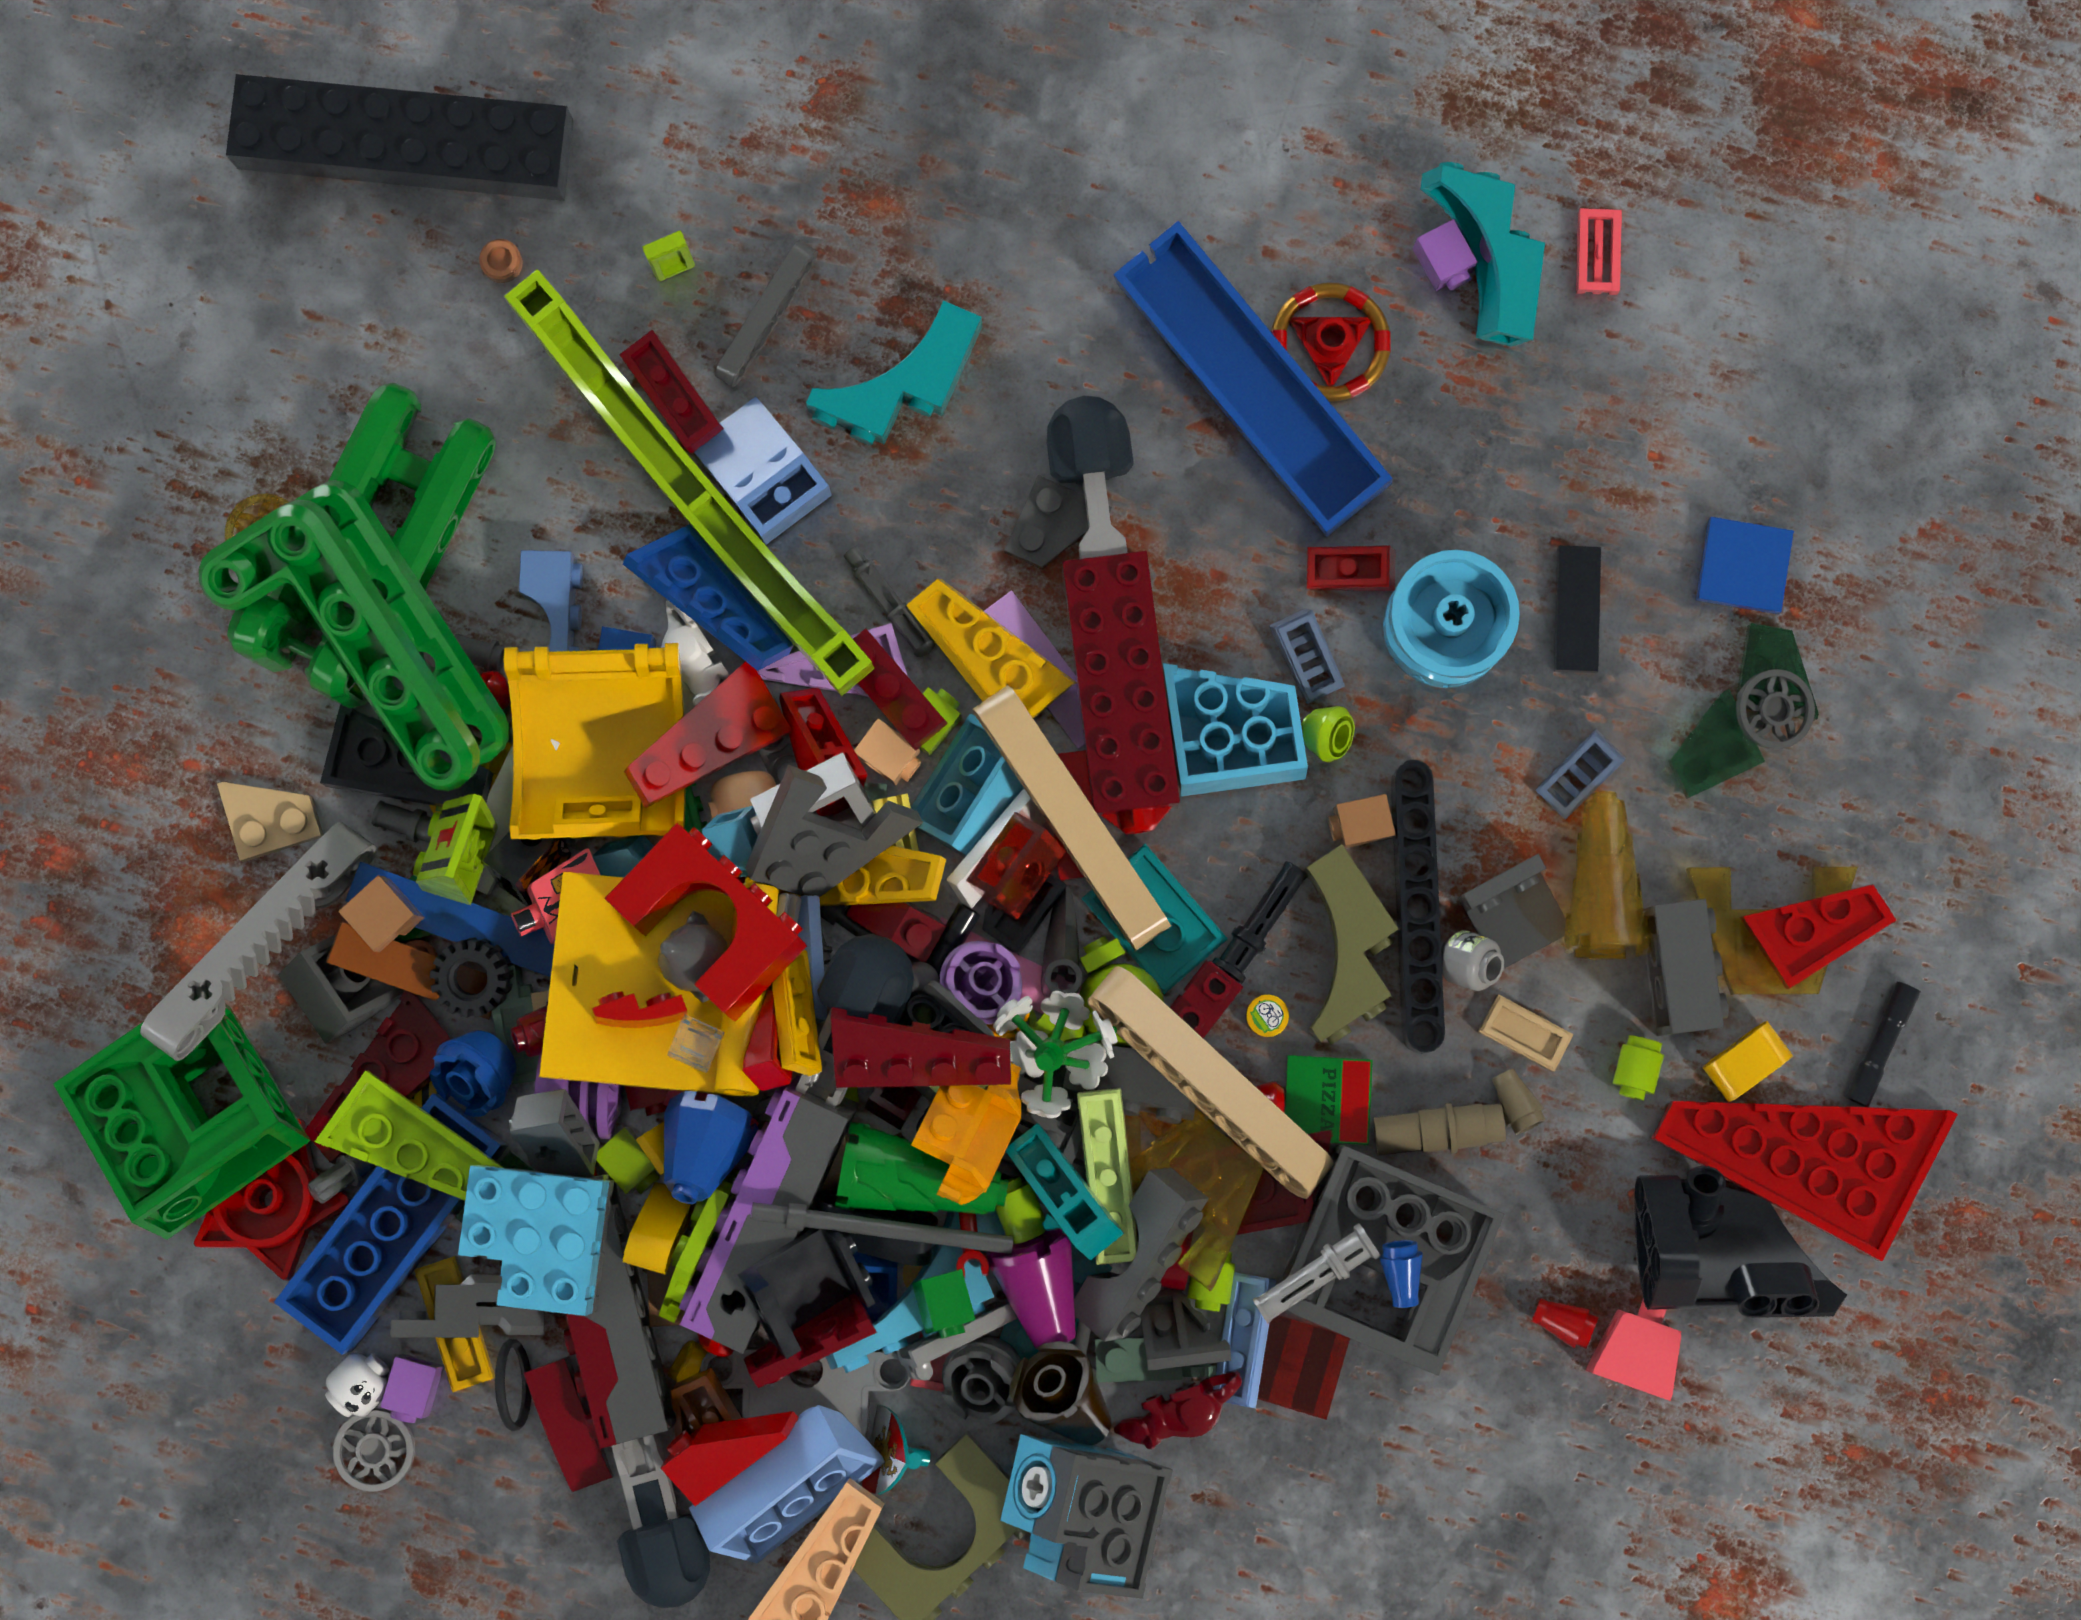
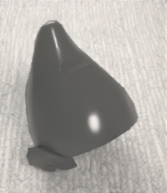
[658,911,728,1002]

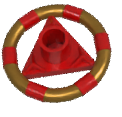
[1271,282,1391,402]

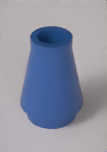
[1379,1240,1423,1308]

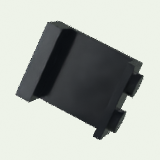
[738,1228,875,1359]

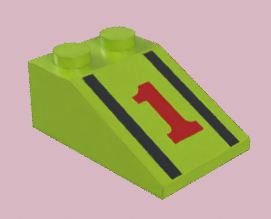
[413,794,498,905]

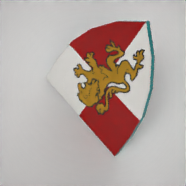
[862,1404,931,1495]

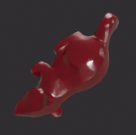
[1114,1370,1242,1450]

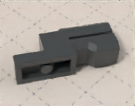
[390,1274,545,1338]

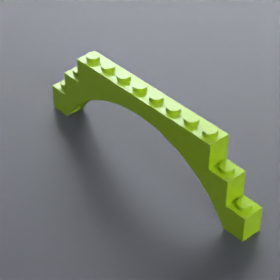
[504,269,874,697]

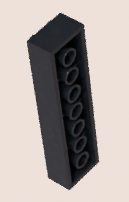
[226,74,574,201]

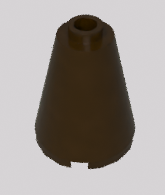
[1010,1341,1112,1445]

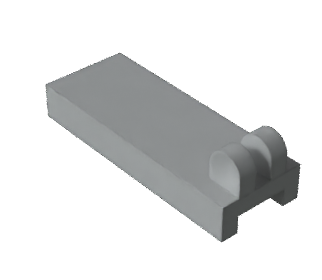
[896,1302,1017,1381]

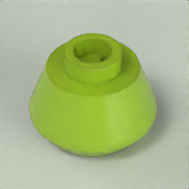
[1301,706,1355,762]

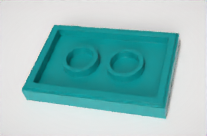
[1081,844,1228,994]

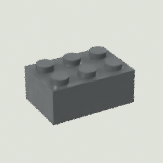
[1639,899,1729,1036]

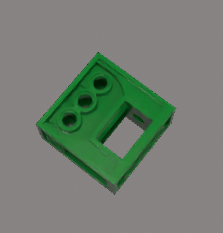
[53,1004,310,1240]

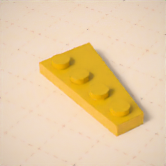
[906,579,1077,719]
[779,846,946,906]

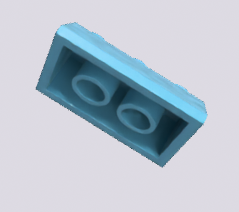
[911,714,1024,858]

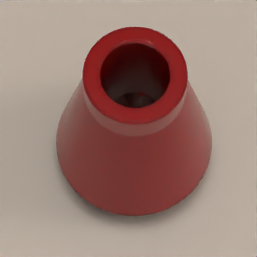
[1531,1298,1599,1349]

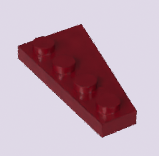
[304,990,453,1165]
[831,1007,1011,1088]

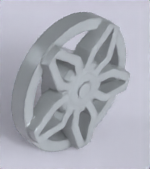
[333,1409,415,1492]

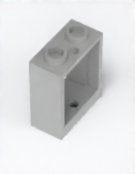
[750,752,876,836]

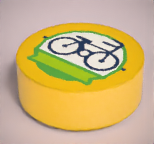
[1246,994,1289,1037]

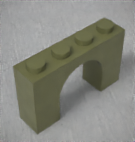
[853,1431,1027,1620]

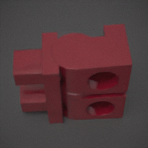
[1169,960,1243,1038]

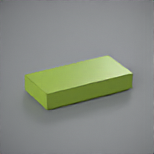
[642,230,695,282]

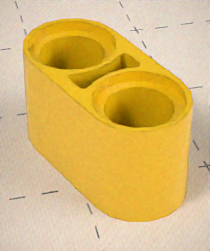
[1702,1021,1793,1102]

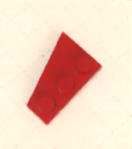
[1739,884,1896,989]

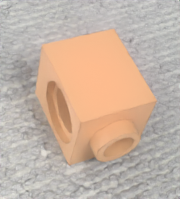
[854,718,922,786]

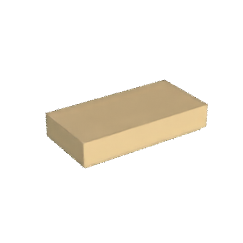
[1477,994,1574,1072]

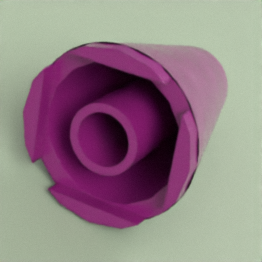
[985,1228,1076,1349]

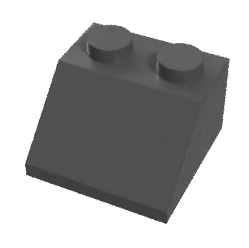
[278,934,405,1044]

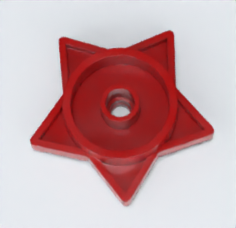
[194,1118,352,1281]

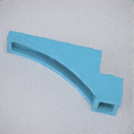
[826,1209,1005,1373]

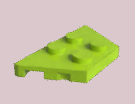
[658,1168,739,1323]

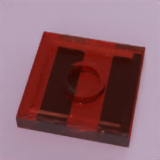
[1257,1315,1350,1420]

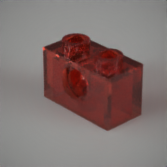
[966,812,1066,920]

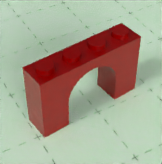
[604,823,807,1022]

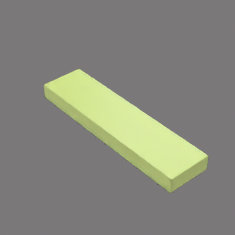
[1077,1088,1139,1265]

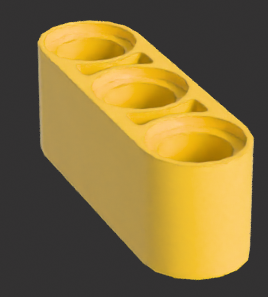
[623,1182,695,1275]

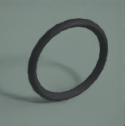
[495,1339,532,1431]

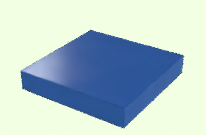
[1696,517,1794,614]

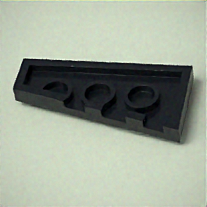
[320,704,493,807]

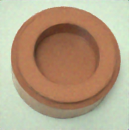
[479,239,523,283]

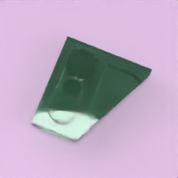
[1668,689,1765,799]

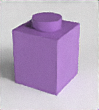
[1413,219,1477,292]
[380,1354,444,1423]

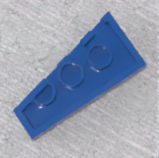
[623,524,794,671]

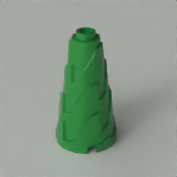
[835,1122,1009,1214]

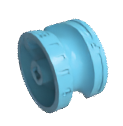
[1383,550,1520,688]

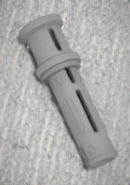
[1252,1223,1381,1323]

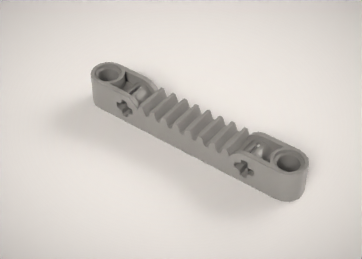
[140,822,377,1061]

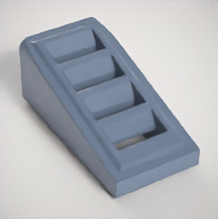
[1269,609,1345,704]
[1535,729,1626,820]

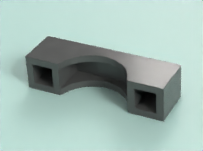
[1074,1168,1209,1342]

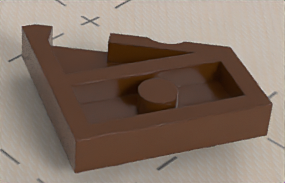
[671,1367,742,1438]

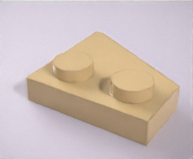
[217,782,324,862]

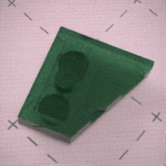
[1734,623,1819,721]

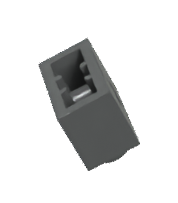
[509,1089,600,1177]

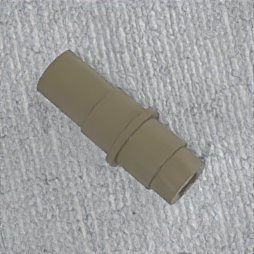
[1373,1102,1506,1155]

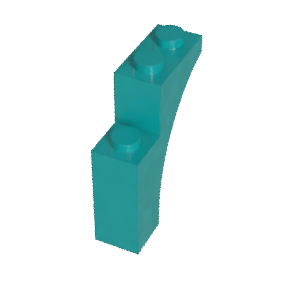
[1420,162,1545,347]
[806,300,982,446]

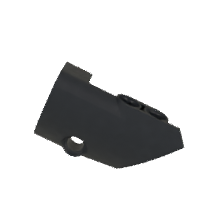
[1634,1166,1847,1318]

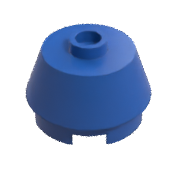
[429,1030,516,1117]

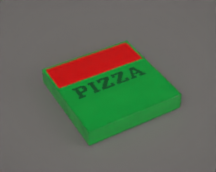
[1284,1055,1373,1145]

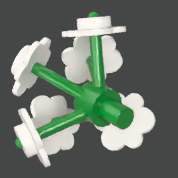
[993,991,1118,1118]

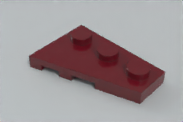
[743,1293,877,1388]

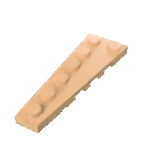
[748,1478,885,1620]

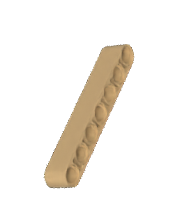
[972,685,1171,951]
[1087,966,1334,1199]

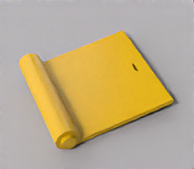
[539,872,779,1096]

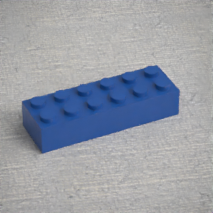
[274,1093,509,1355]

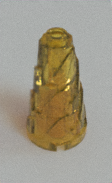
[1564,791,1651,960]

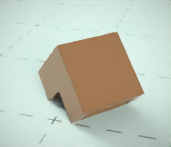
[338,875,425,952]

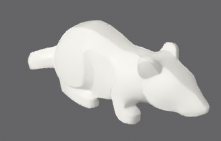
[661,600,730,706]

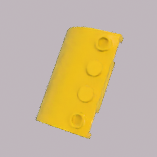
[504,643,686,840]

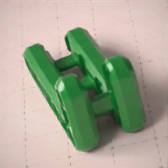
[227,383,496,708]
[198,480,510,791]

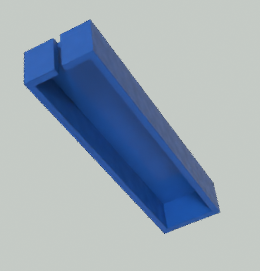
[1113,221,1393,537]

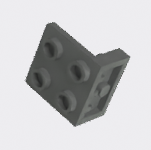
[1457,854,1572,969]

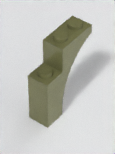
[1304,844,1399,1045]

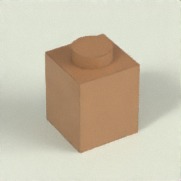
[1328,794,1395,849]

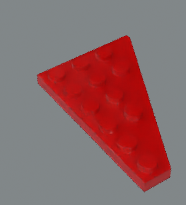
[1651,1101,1958,1262]

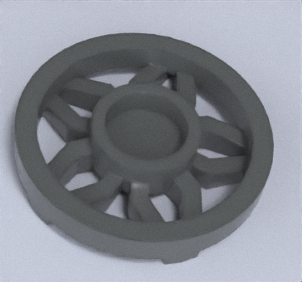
[1736,669,1815,749]

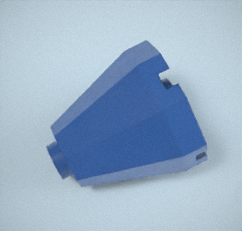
[664,1090,759,1204]

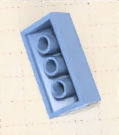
[689,1405,885,1563]

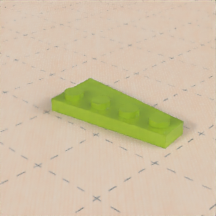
[314,1071,504,1201]

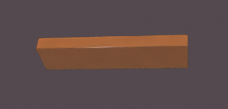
[326,922,492,1020]

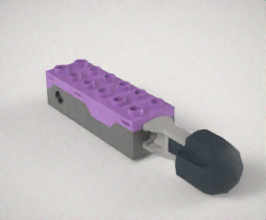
[679,934,914,1357]

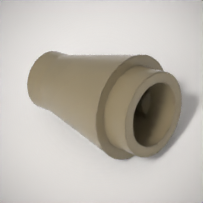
[1492,1068,1546,1135]

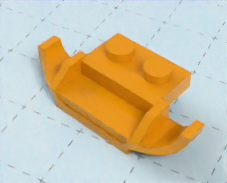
[911,1063,1021,1205]

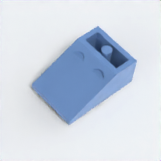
[694,396,832,545]

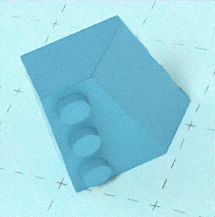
[1163,663,1308,797]

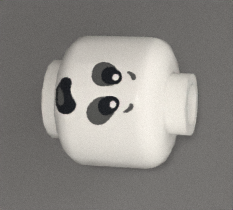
[325,1353,390,1418]

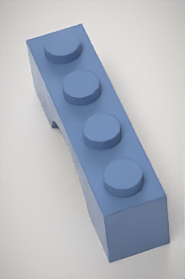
[519,550,583,652]

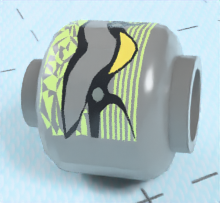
[1441,930,1504,991]

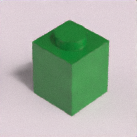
[912,1269,976,1339]

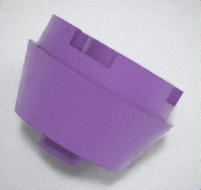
[940,941,1022,1024]

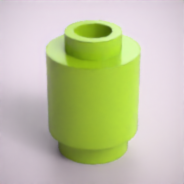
[1612,1035,1664,1101]
[995,1176,1046,1244]
[1187,1247,1235,1312]

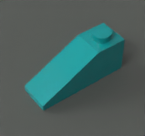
[1006,1123,1124,1260]

